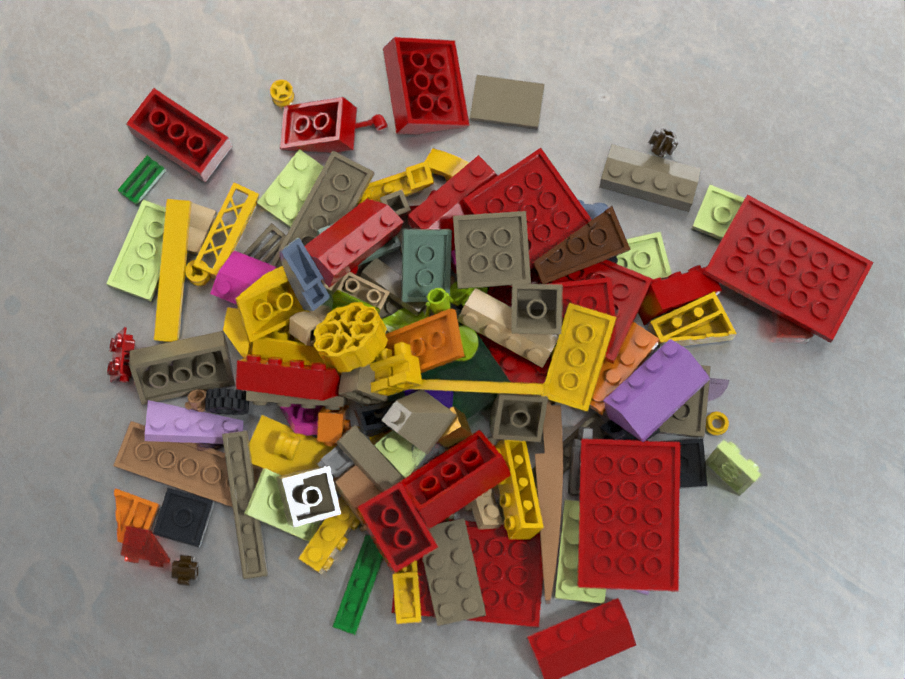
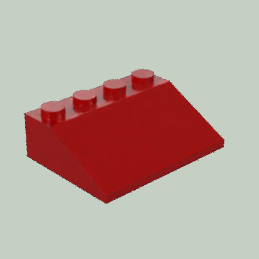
[383,37,470,134]
[408,155,498,274]

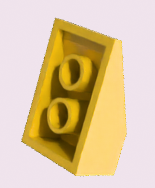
[235,266,310,342]

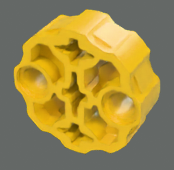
[313,302,388,372]

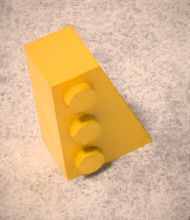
[648,292,737,349]

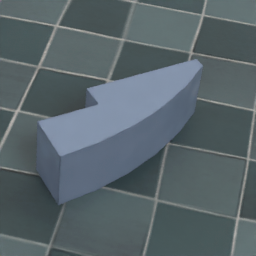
[279,238,330,311]

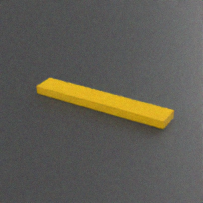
[154,199,192,342]
[411,379,550,395]

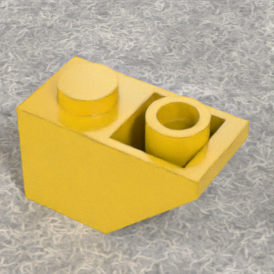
[223,307,253,359]

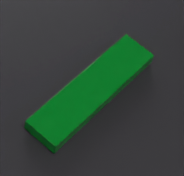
[332,534,383,635]

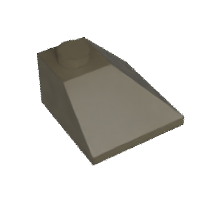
[381,390,456,455]

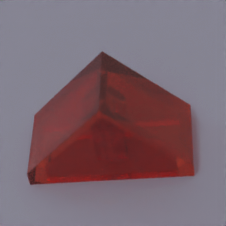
[772,312,814,344]

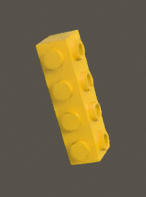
[494,439,544,539]
[298,497,361,575]

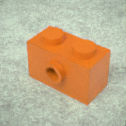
[317,405,351,446]

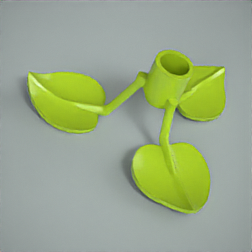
[382,281,488,361]

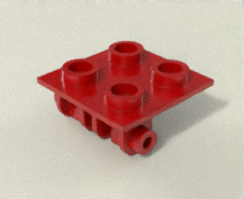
[107,327,135,383]

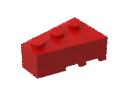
[638,265,722,326]

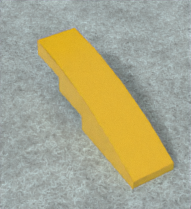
[393,560,421,624]

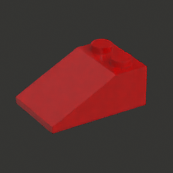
[280,97,357,153]

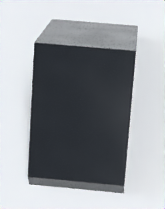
[354,401,395,437]

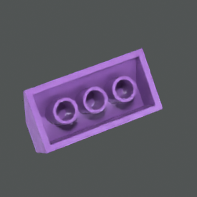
[603,339,710,442]

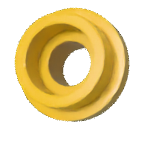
[705,412,729,436]

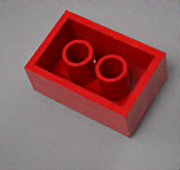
[355,482,438,574]

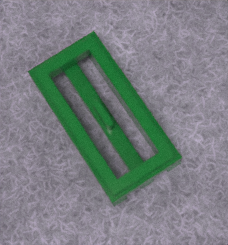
[118,155,166,206]

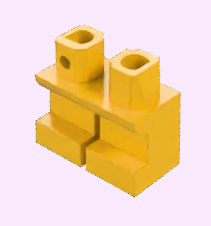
[370,342,422,396]

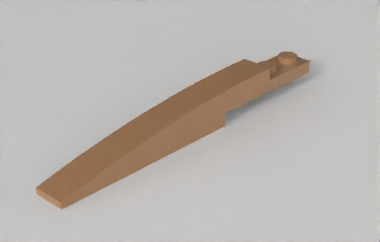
[535,395,563,604]

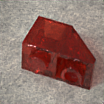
[120,526,171,568]

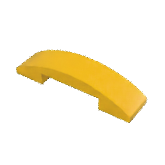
[357,161,434,206]

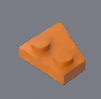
[114,488,160,551]

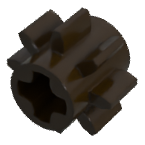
[648,128,679,157]
[171,555,199,586]

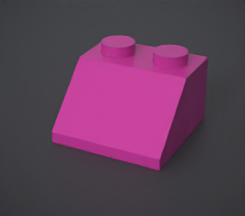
[210,250,277,305]

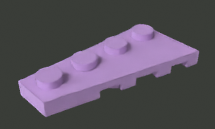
[145,400,243,444]

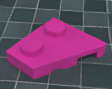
[279,404,324,436]

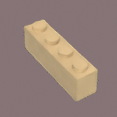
[457,288,559,368]

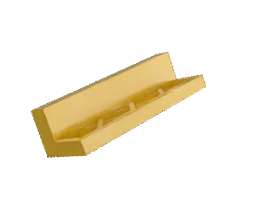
[193,182,259,280]

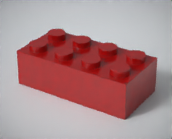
[126,88,232,183]

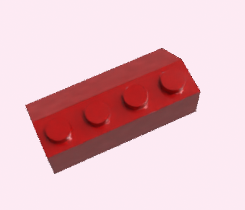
[305,198,404,288]
[236,354,340,401]
[398,430,512,529]
[526,597,636,679]

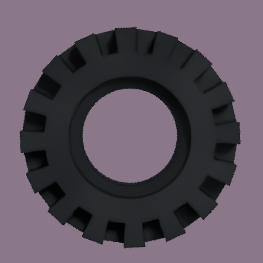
[205,388,249,415]

